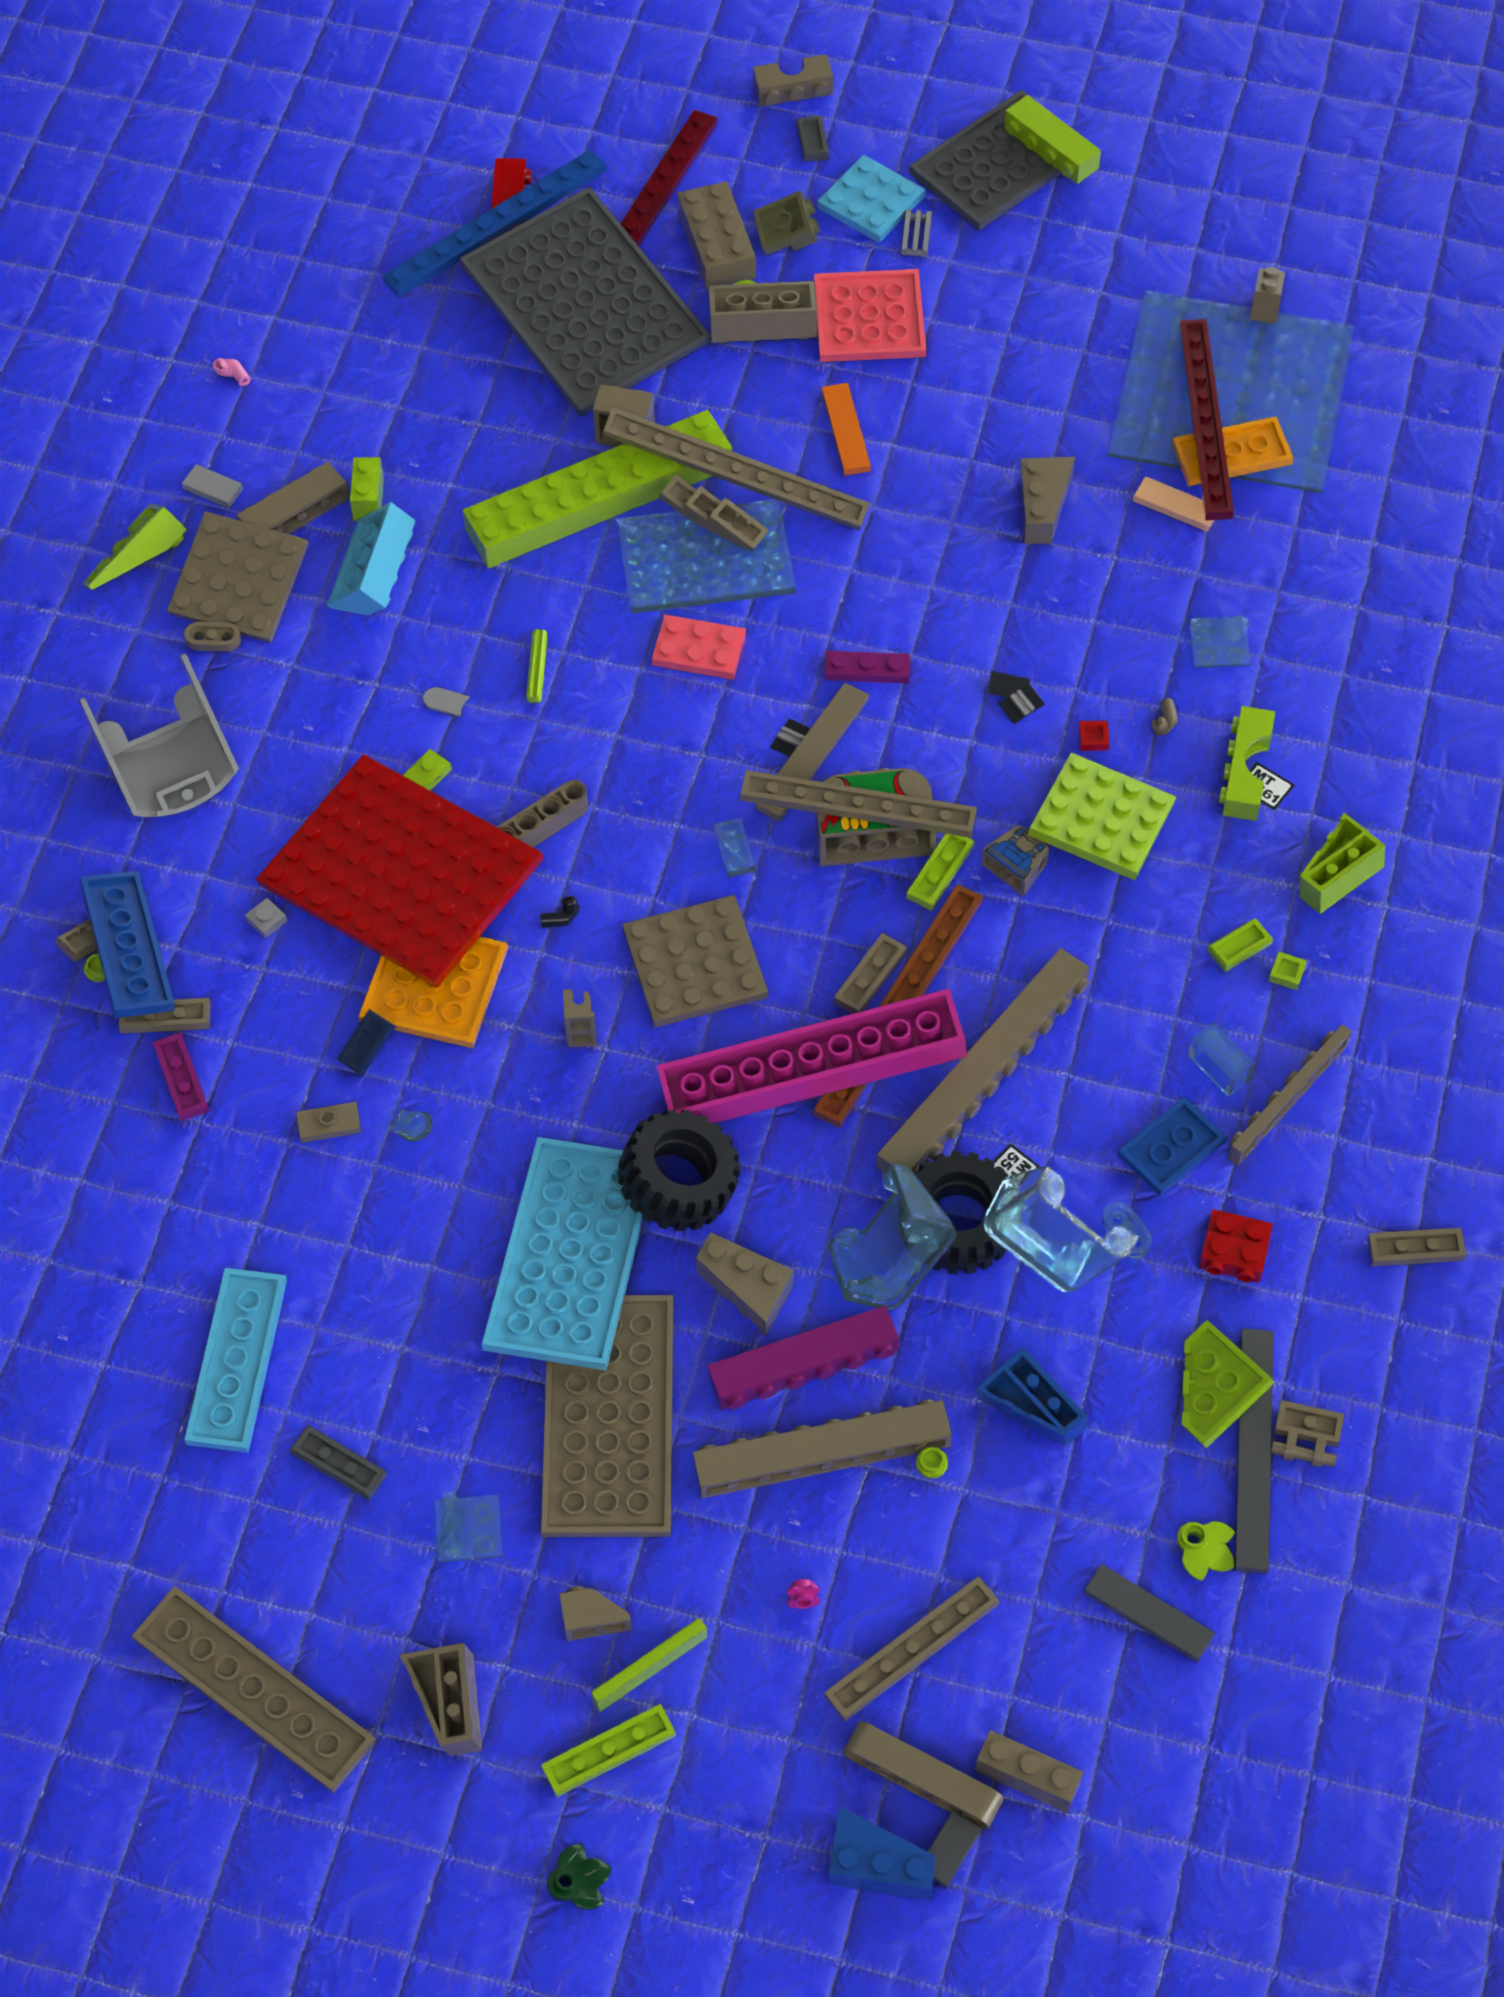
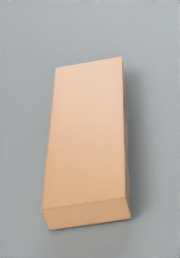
[1133,476,1214,532]

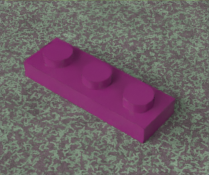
[825,651,910,684]
[152,1032,209,1121]

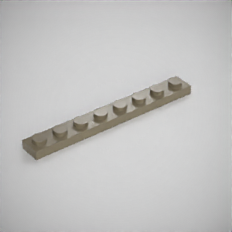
[740,770,977,838]

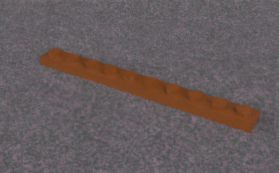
[814,884,983,1128]

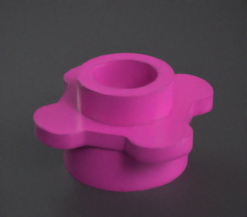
[787,1579,820,1609]

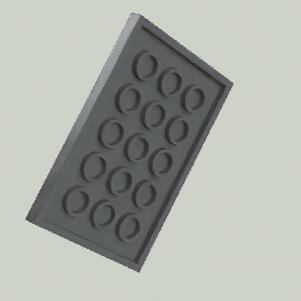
[909,89,1062,231]

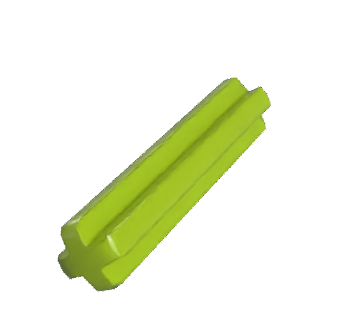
[526,629,548,703]

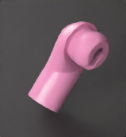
[213,358,251,386]

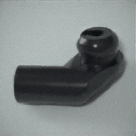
[541,896,580,928]

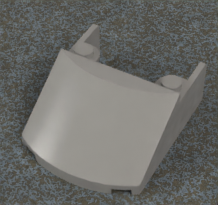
[78,653,239,817]

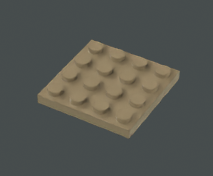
[167,511,309,643]
[622,895,768,1028]

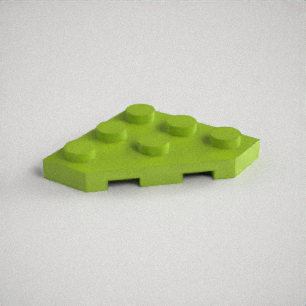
[1182,1320,1274,1449]

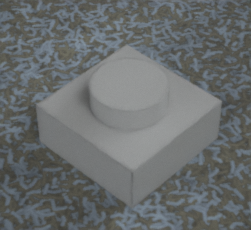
[245,898,287,939]

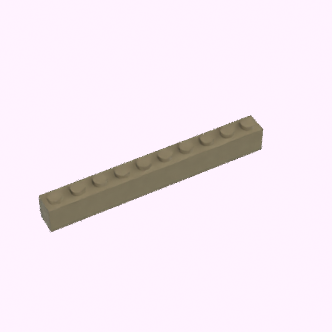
[876,948,1090,1187]

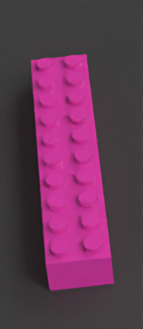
[656,989,967,1124]

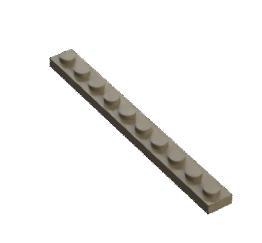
[603,407,869,530]

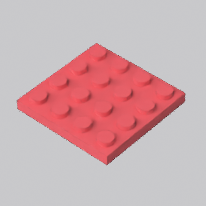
[814,269,926,362]

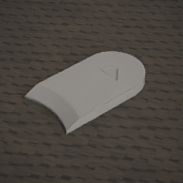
[423,687,470,717]

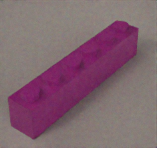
[708,1305,899,1410]

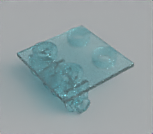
[1189,615,1251,668]
[435,1492,503,1563]

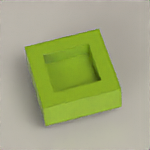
[1269,952,1307,990]

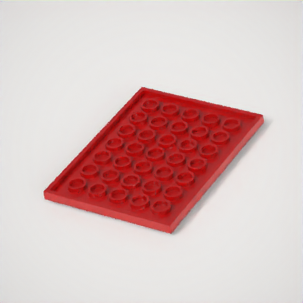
[256,754,544,988]

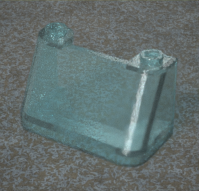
[827,1162,956,1310]
[984,1166,1138,1292]

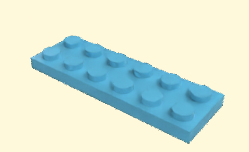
[184,1268,287,1453]

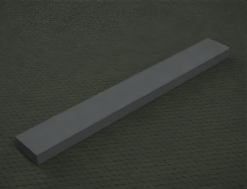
[1235,1329,1274,1574]

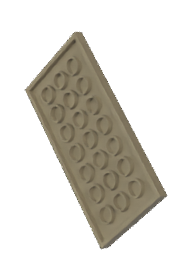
[541,1295,674,1537]

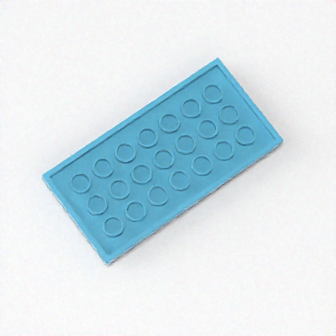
[482,1137,657,1371]

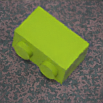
[350,457,384,521]

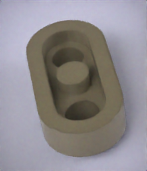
[184,622,241,652]

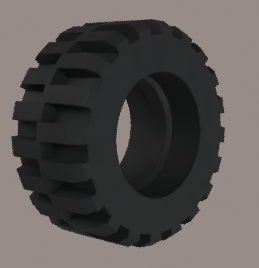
[617,1110,741,1231]
[900,1151,1019,1275]

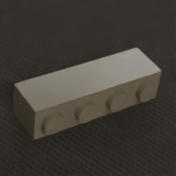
[237,462,349,534]

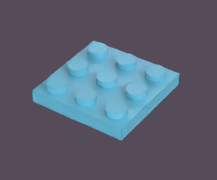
[817,155,926,243]

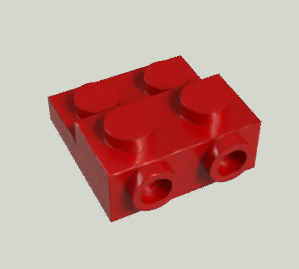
[1199,1209,1273,1283]

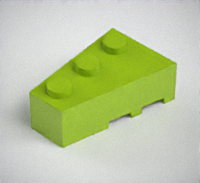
[1300,813,1385,914]

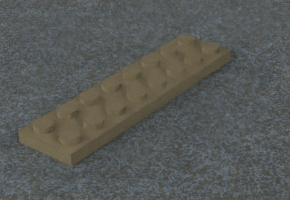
[131,1586,376,1794]

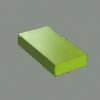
[1207,918,1273,972]

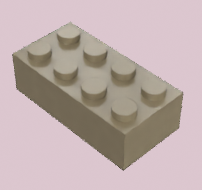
[677,181,756,290]

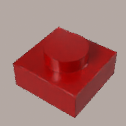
[1079,721,1109,751]

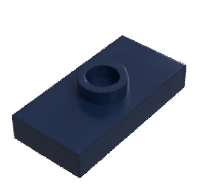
[337,1009,396,1076]

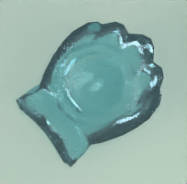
[389,1109,433,1142]

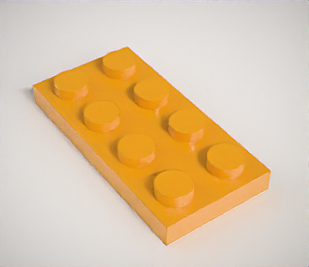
[1172,416,1293,486]

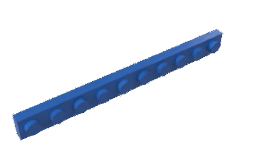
[382,149,606,298]

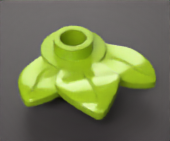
[1177,1521,1235,1581]

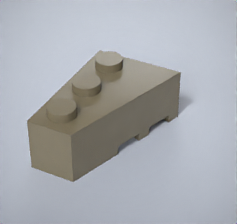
[1019,457,1075,544]
[696,1232,794,1337]
[400,1643,482,1756]

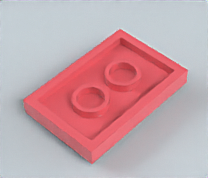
[652,614,746,680]

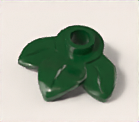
[547,1844,612,1910]

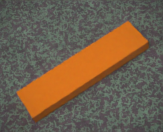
[822,383,871,476]

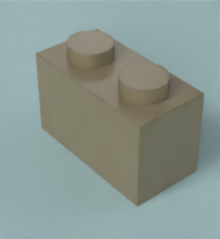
[1250,267,1285,324]

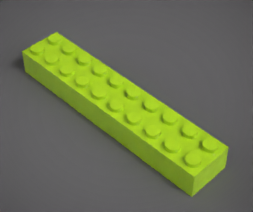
[462,409,732,569]

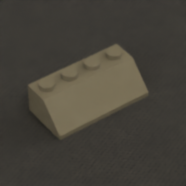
[709,281,817,343]

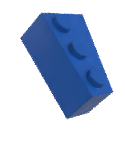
[976,1347,1089,1447]
[829,1807,936,1900]

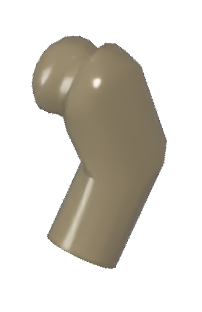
[1151,698,1178,735]

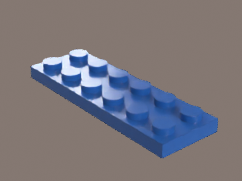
[80,871,175,1018]

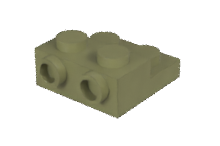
[753,191,820,255]

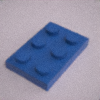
[1117,1097,1227,1196]

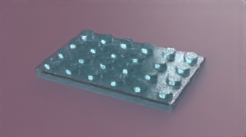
[617,499,796,614]

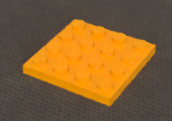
[358,937,508,1049]

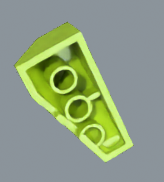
[82,504,187,590]

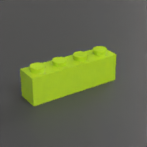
[1004,95,1101,184]

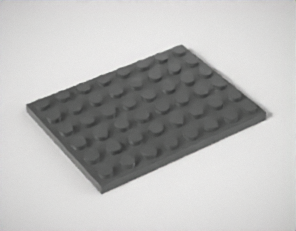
[460,187,711,416]

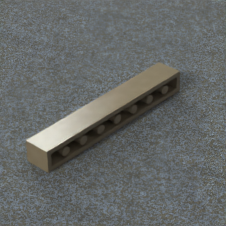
[693,1399,952,1499]

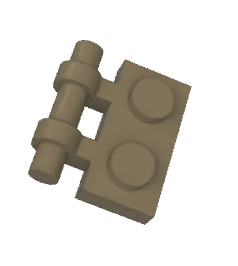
[1271,1400,1344,1468]

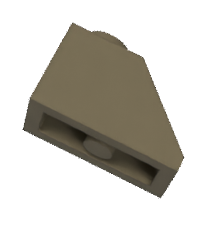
[560,1586,632,1642]

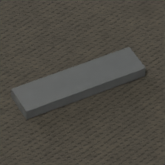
[1084,1564,1215,1663]

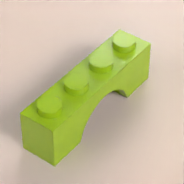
[1219,706,1276,821]

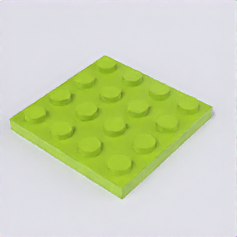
[1028,753,1176,881]

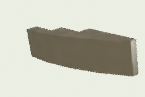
[658,474,769,551]

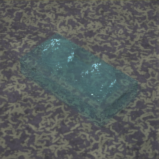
[713,818,756,878]

